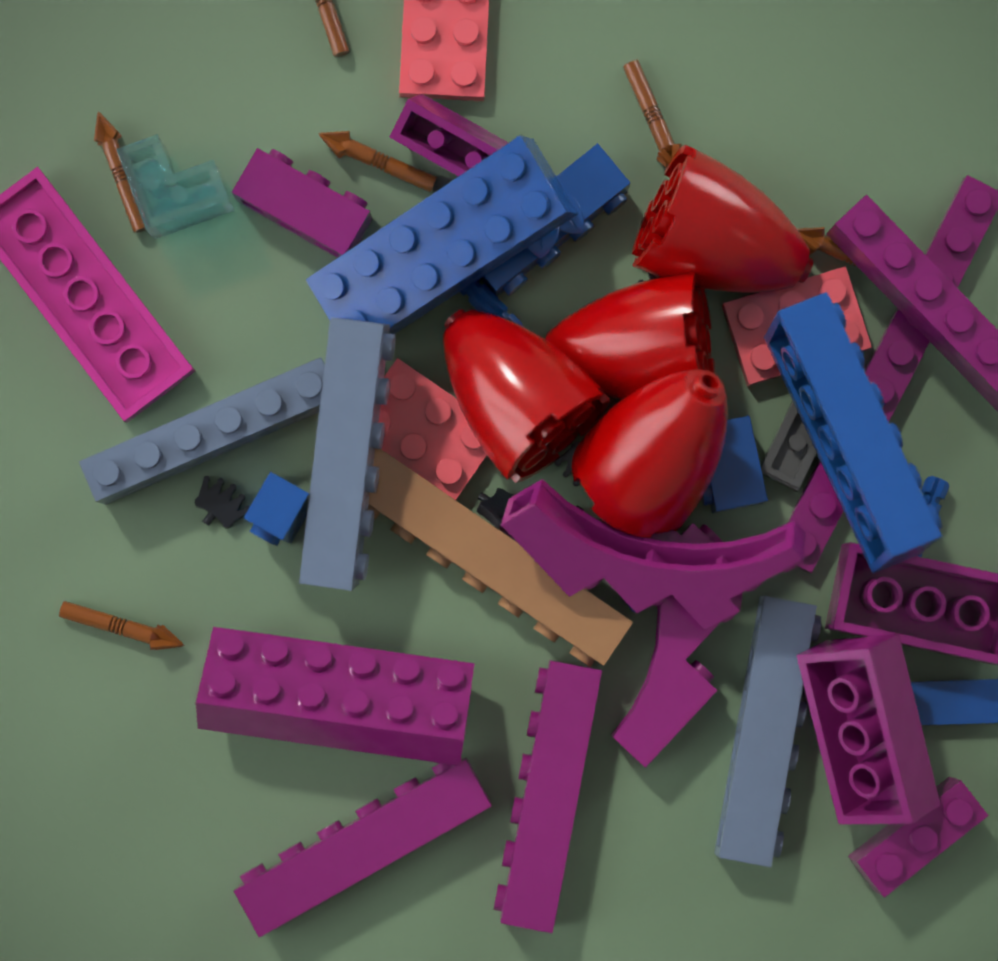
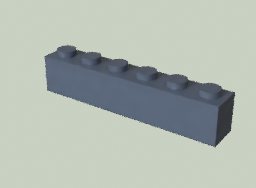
[299,318,396,591]
[79,357,325,505]
[714,596,821,867]

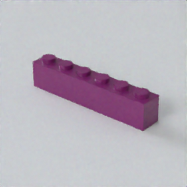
[826,194,998,412]
[493,660,602,934]
[233,757,492,938]

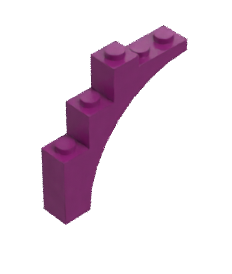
[501,479,806,630]
[611,523,722,768]

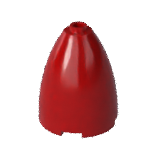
[632,145,814,293]
[545,273,715,400]
[443,309,610,483]
[572,369,728,538]

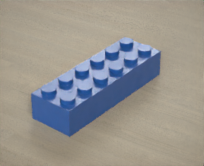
[305,135,579,334]
[764,292,942,574]

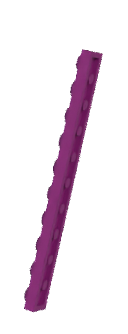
[786,175,998,573]

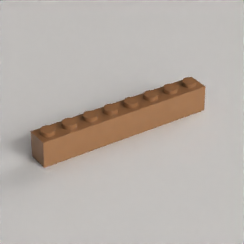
[368,449,633,668]

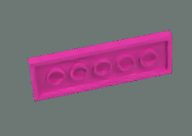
[0,166,195,423]

